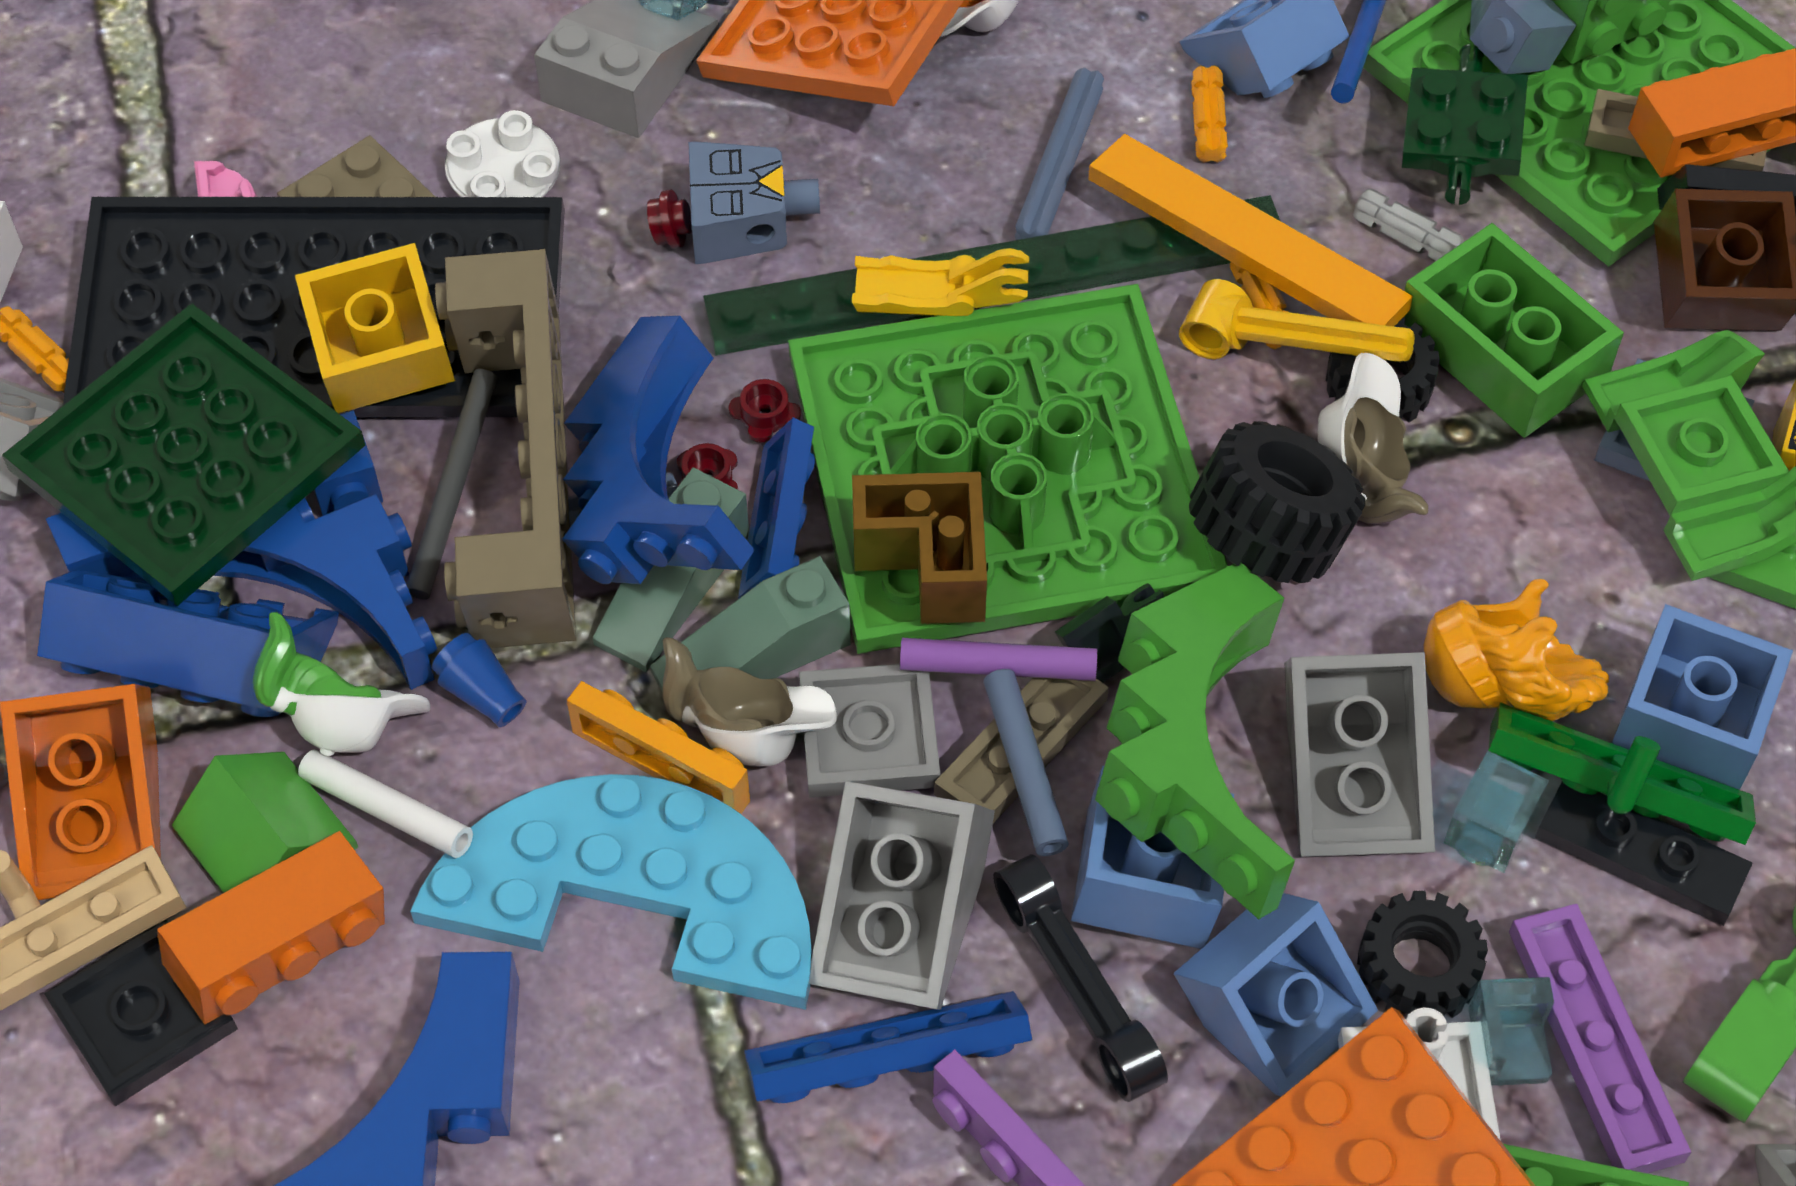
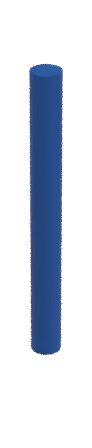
[1331,0,1386,103]

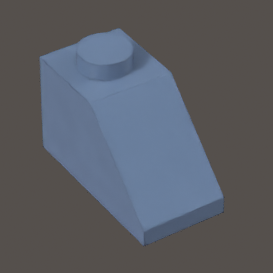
[1470,0,1577,74]

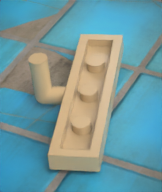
[0,845,187,1011]

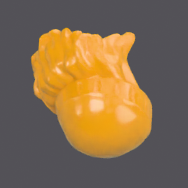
[1423,579,1609,721]

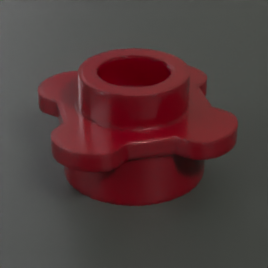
[729,379,801,442]
[677,443,738,490]

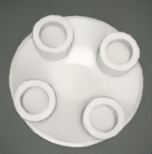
[445,110,560,197]

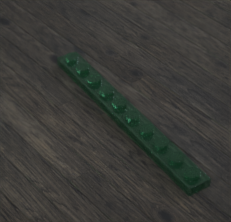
[703,195,1280,356]

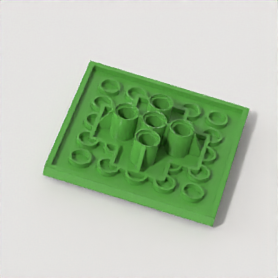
[788,284,1228,654]

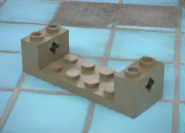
[435,249,577,648]

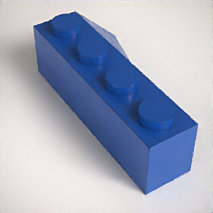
[37,570,339,717]

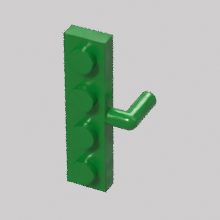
[1488,703,1756,845]

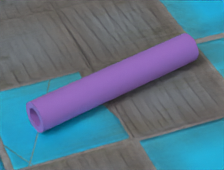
[900,637,1097,681]

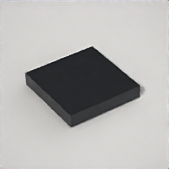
[44,920,238,1106]

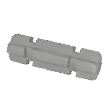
[1353,189,1464,261]

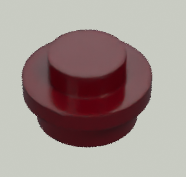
[647,189,692,249]

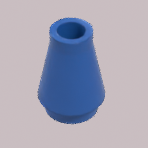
[432,633,527,727]

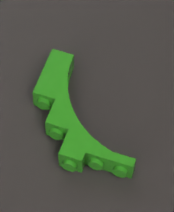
[1095,563,1295,920]

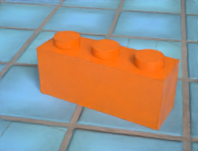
[1628,48,1796,178]
[157,831,385,1025]

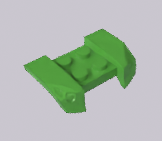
[1581,330,1796,581]

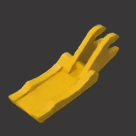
[852,248,1029,316]

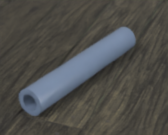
[983,669,1069,856]

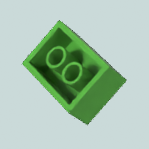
[1404,223,1624,438]

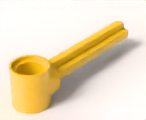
[1179,279,1415,362]

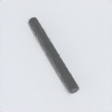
[407,369,498,599]

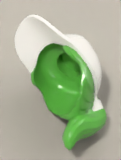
[253,612,431,757]

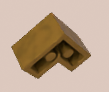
[852,472,987,624]

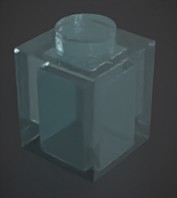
[1443,751,1549,873]

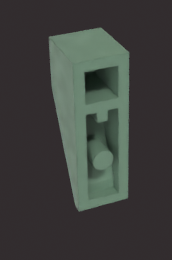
[593,467,749,673]
[650,556,851,693]

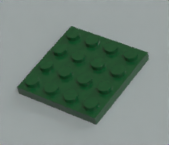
[2,303,366,606]

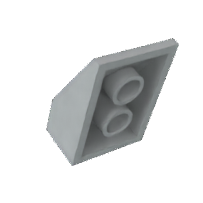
[534,0,718,138]
[1284,652,1435,857]
[810,781,995,1010]

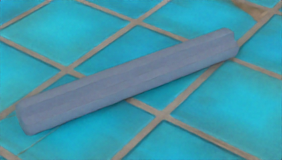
[1015,67,1104,248]

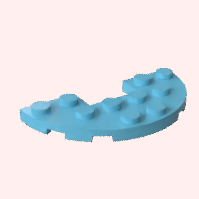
[410,774,812,1010]

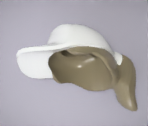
[1318,353,1428,524]
[662,637,837,767]

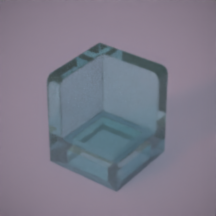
[1468,977,1554,1086]

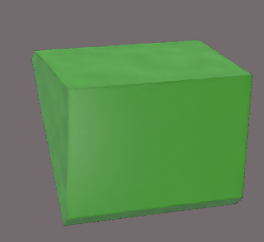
[172,752,358,894]

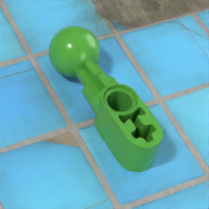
[1682,905,1796,1123]

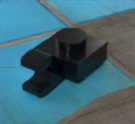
[1055,583,1165,683]

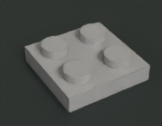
[799,664,941,798]

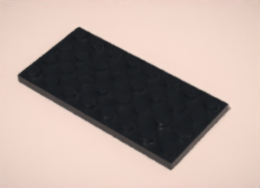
[63,197,565,417]

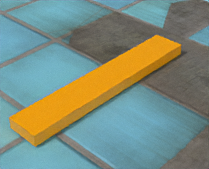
[1088,133,1413,326]

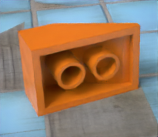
[0,684,161,900]

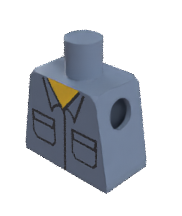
[688,142,820,264]

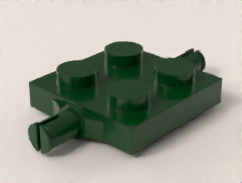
[1402,44,1528,205]

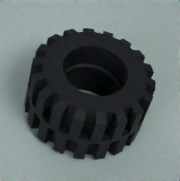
[1189,421,1365,583]

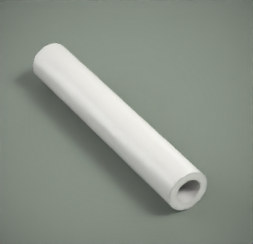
[298,750,473,858]

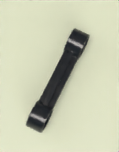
[993,854,1168,1102]

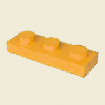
[566,681,750,814]

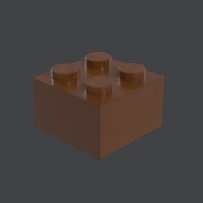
[1654,189,1796,331]

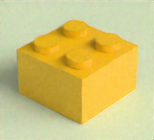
[295,243,455,413]

